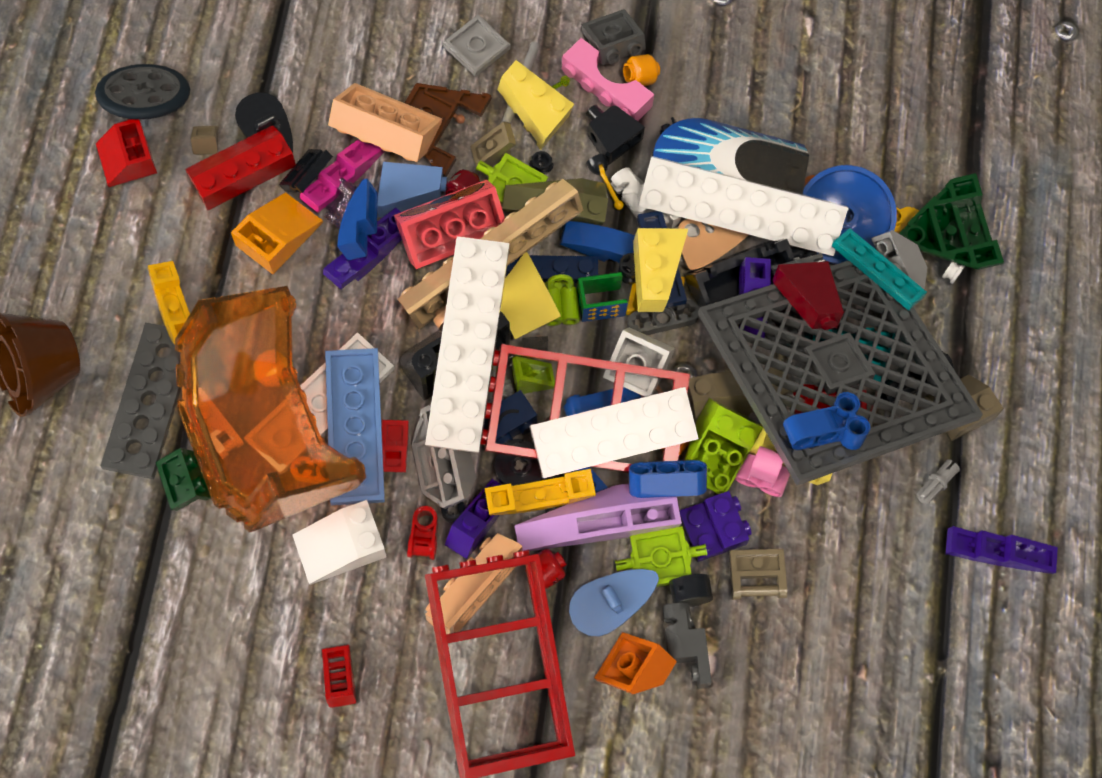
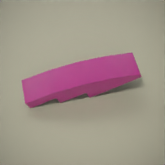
[300,139,385,213]

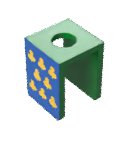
[577,272,628,322]

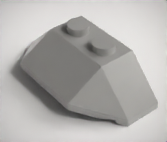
[412,405,476,509]

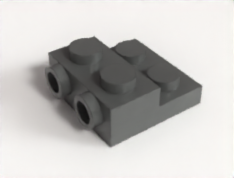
[581,9,646,65]

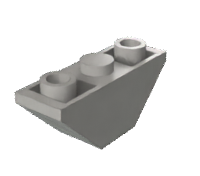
[871,230,928,302]

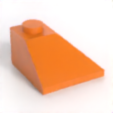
[594,632,677,694]

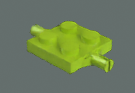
[476,153,548,213]
[615,526,707,587]

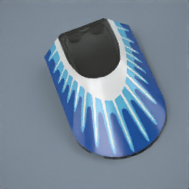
[652,118,809,195]

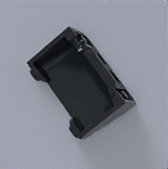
[684,239,794,308]
[400,311,510,401]

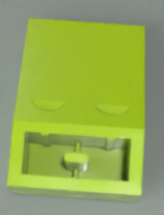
[684,398,763,494]

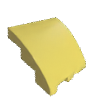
[500,252,561,340]

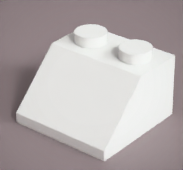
[603,327,675,397]

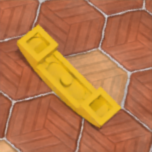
[148,261,200,345]
[485,469,596,515]

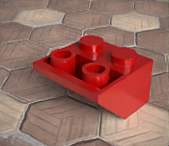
[96,119,157,187]

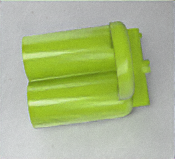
[545,274,580,326]

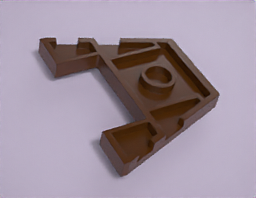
[405,83,492,177]

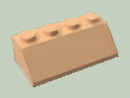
[328,83,442,162]
[425,533,522,634]

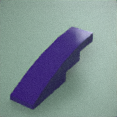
[945,526,1058,574]

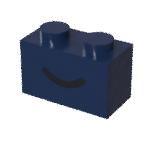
[483,390,537,445]

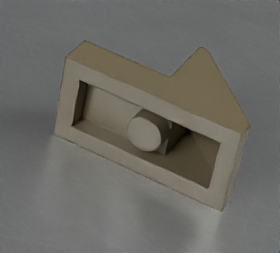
[470,121,516,167]

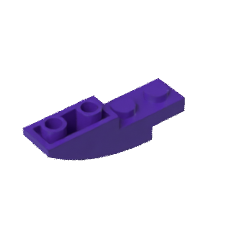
[323,207,402,289]

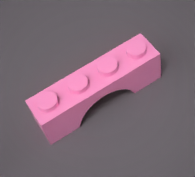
[561,38,654,121]

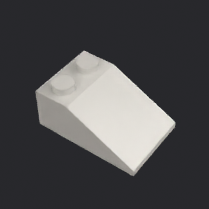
[293,500,386,585]

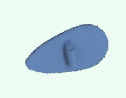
[569,569,659,637]

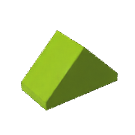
[512,356,555,394]

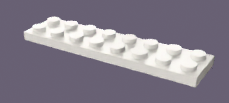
[638,156,848,256]
[425,236,510,453]

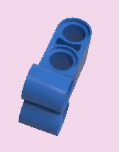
[783,392,870,450]

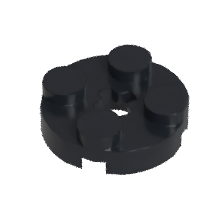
[495,439,544,486]

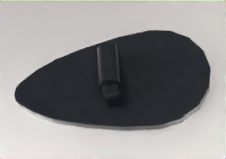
[235,92,293,153]

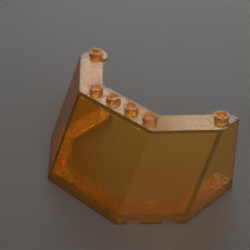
[175,286,366,532]

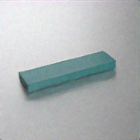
[832,228,927,311]

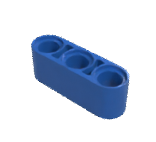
[629,460,707,498]

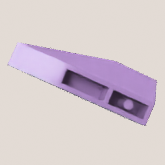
[514,484,682,551]

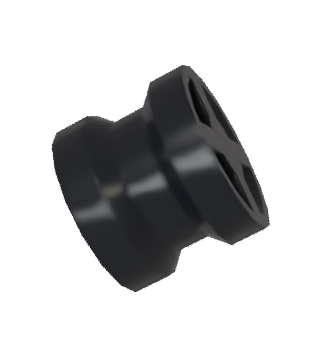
[618,253,636,284]

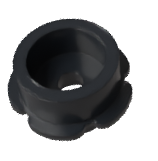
[529,151,554,174]

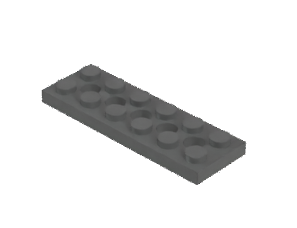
[100,322,196,479]

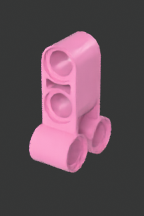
[735,446,790,497]

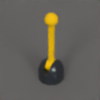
[586,154,624,210]

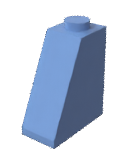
[377,162,447,218]

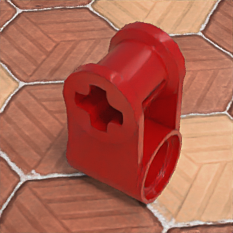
[407,506,438,560]

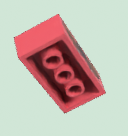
[393,180,505,269]

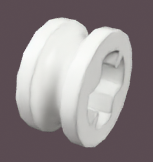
[942,262,965,284]

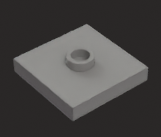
[443,15,511,77]

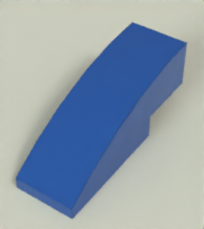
[337,178,378,260]
[560,221,635,263]

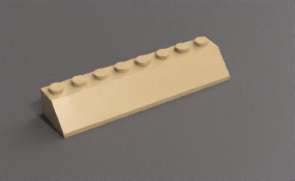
[398,179,583,329]

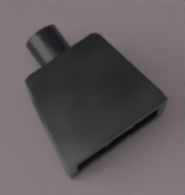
[586,105,645,165]

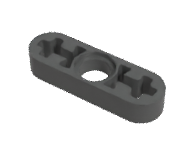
[627,300,699,335]

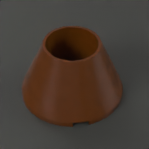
[0,313,80,417]

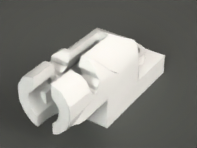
[610,168,681,229]

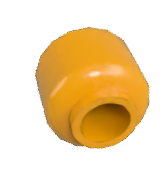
[623,54,660,86]

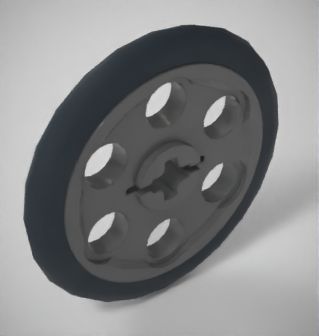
[95,64,191,120]

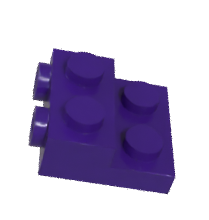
[679,491,752,562]

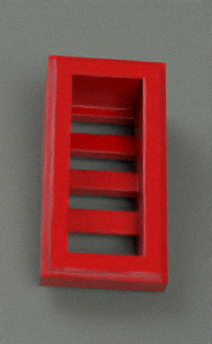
[322,645,356,708]

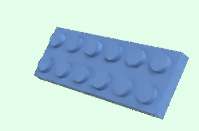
[325,348,385,505]

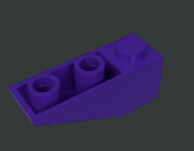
[739,257,771,338]
[445,479,502,559]

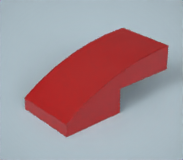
[382,420,409,473]

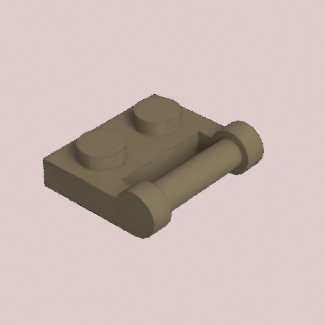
[729,549,787,600]

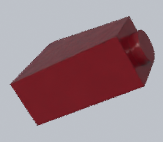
[773,261,844,330]

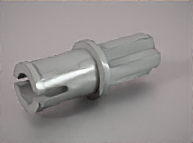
[916,459,960,504]

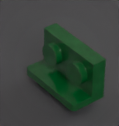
[155,448,211,511]

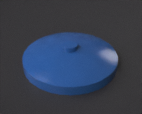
[801,165,897,265]

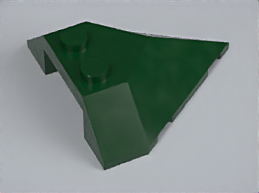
[899,173,1004,270]

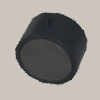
[669,574,713,607]

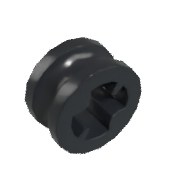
[441,501,465,523]

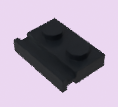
[279,149,333,193]

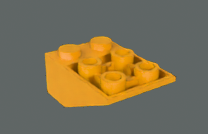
[231,192,323,274]

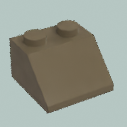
[925,375,1004,441]

